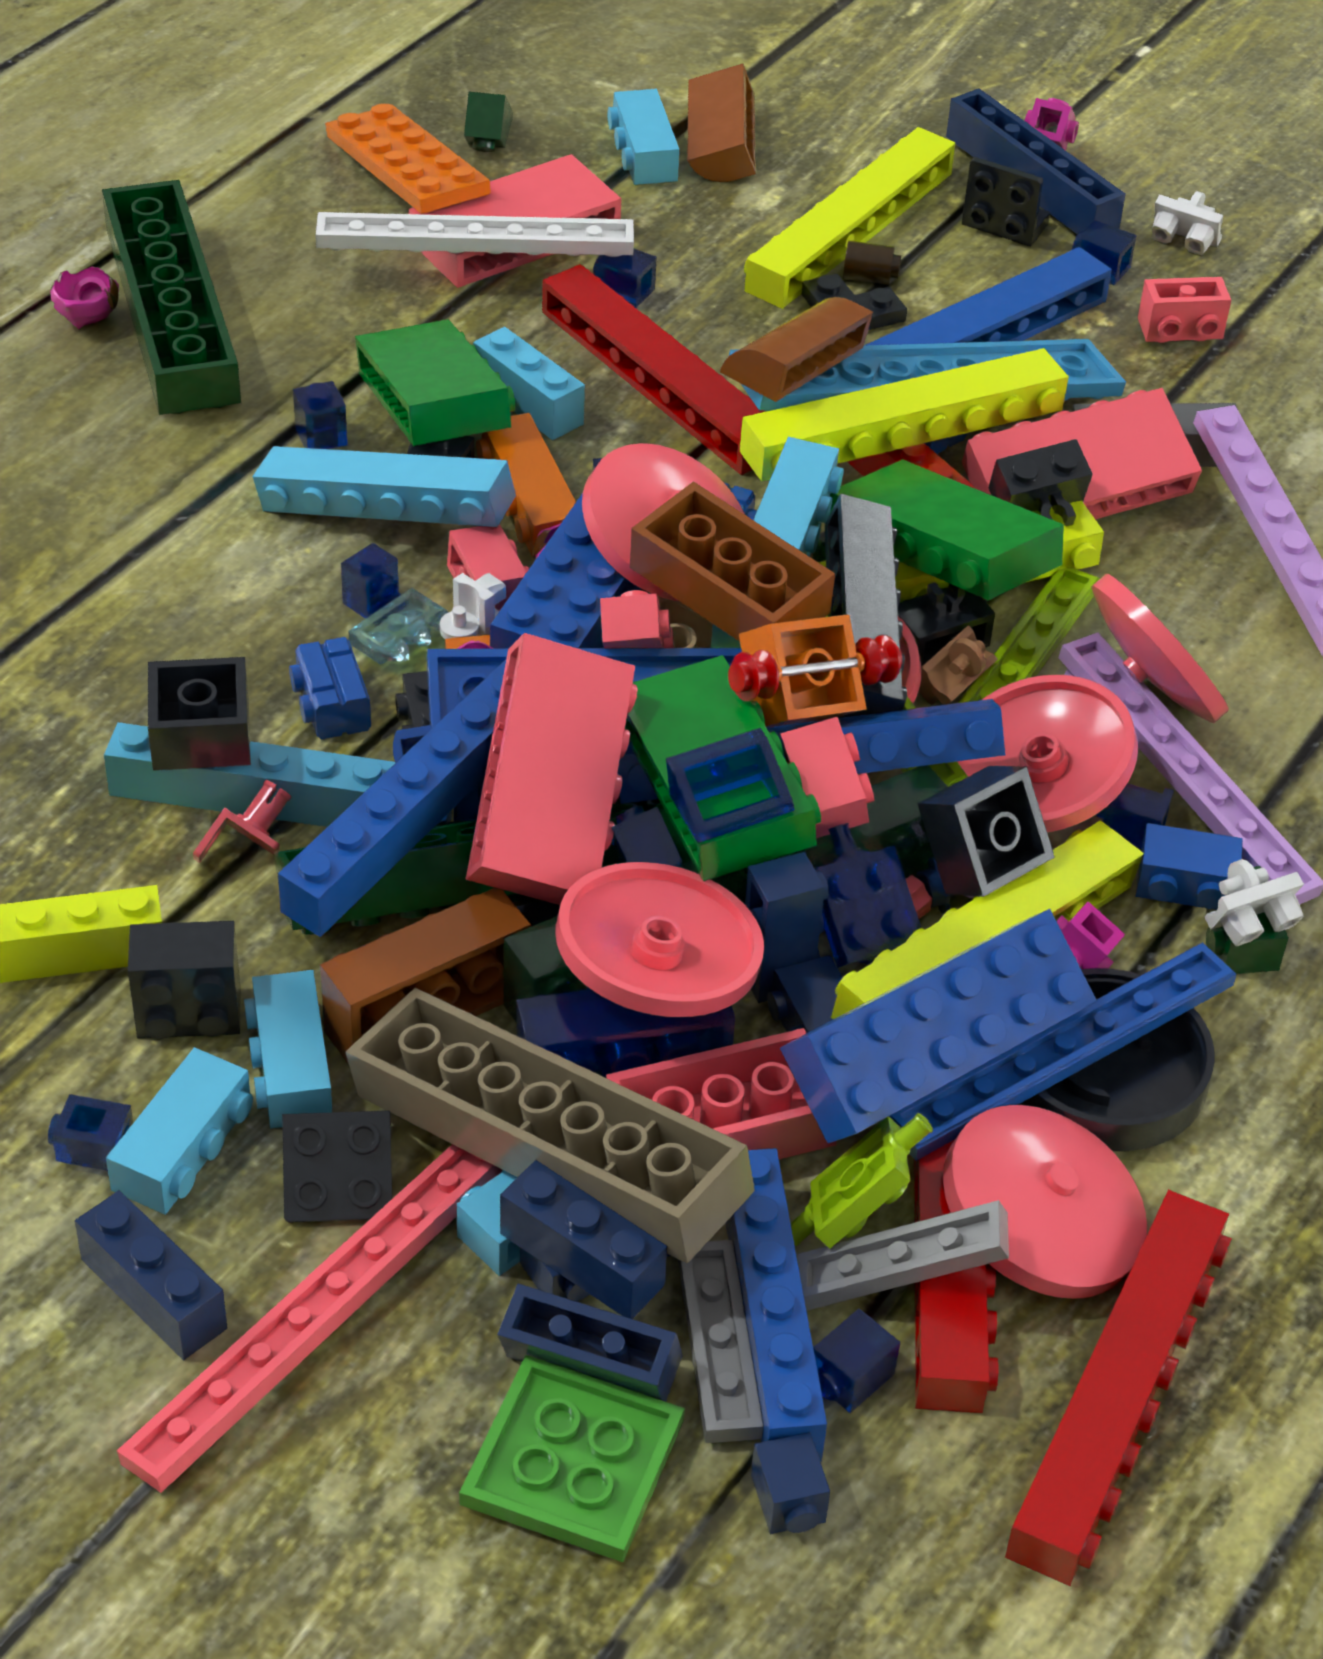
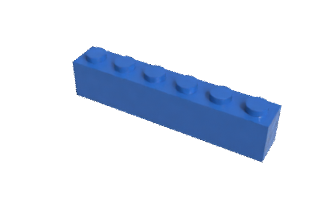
[725,1148,827,1462]

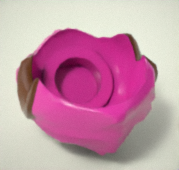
[50,266,119,329]

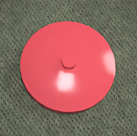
[582,443,744,601]
[1091,574,1229,723]
[957,675,1138,833]
[555,862,764,1017]
[943,1105,1147,1299]

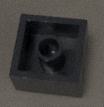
[148,657,251,771]
[917,766,1055,897]
[128,920,241,1039]

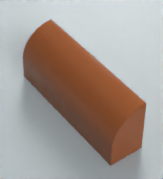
[687,63,756,182]
[720,297,873,402]

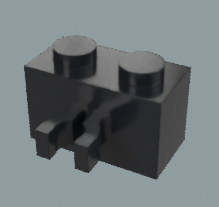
[988,439,1093,527]
[897,582,995,667]

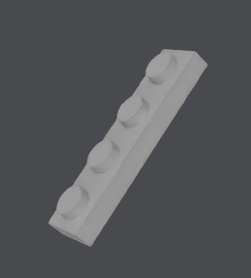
[798,1200,1009,1311]
[678,1240,763,1443]

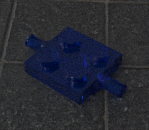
[815,823,921,968]

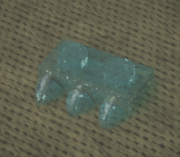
[348,588,449,665]

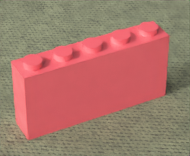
[409,154,621,288]
[962,388,1202,519]
[466,633,638,905]

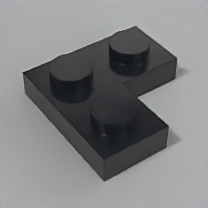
[801,274,907,330]

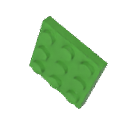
[459,1355,685,1562]

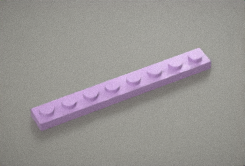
[1193,405,1323,657]
[1058,632,1323,904]

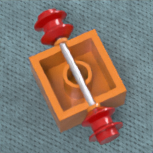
[728,615,902,728]

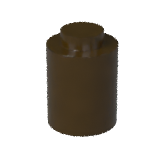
[843,241,901,285]

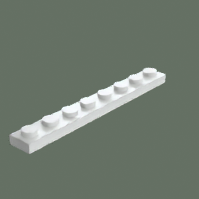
[316,212,634,257]

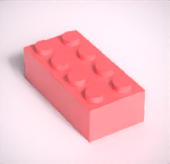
[606,1028,837,1159]

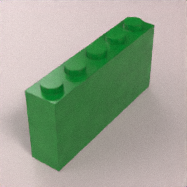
[355,319,515,446]
[829,459,1064,600]
[625,655,821,881]

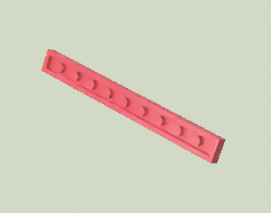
[117,1144,502,1493]

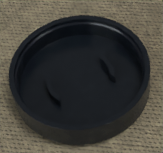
[1018,968,1215,1151]

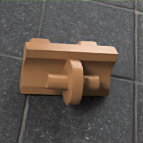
[919,625,998,705]

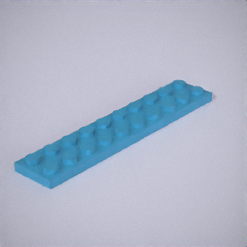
[728,339,1126,411]

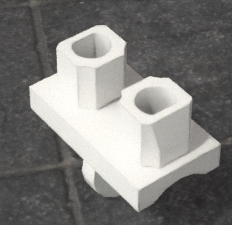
[1152,191,1223,255]
[440,573,506,639]
[1204,859,1304,947]

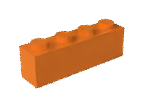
[476,413,576,559]

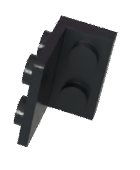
[962,157,1050,247]
[282,1110,392,1223]

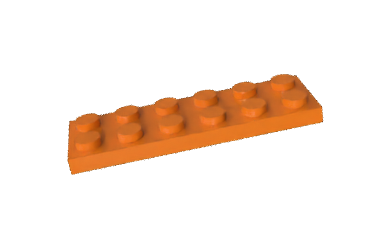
[325,104,491,214]

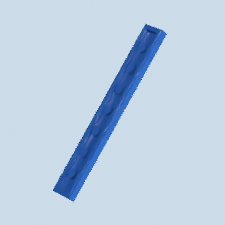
[884,942,1237,1161]

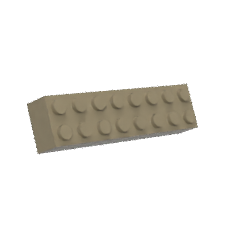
[346,988,755,1264]

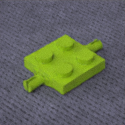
[790,1113,933,1249]

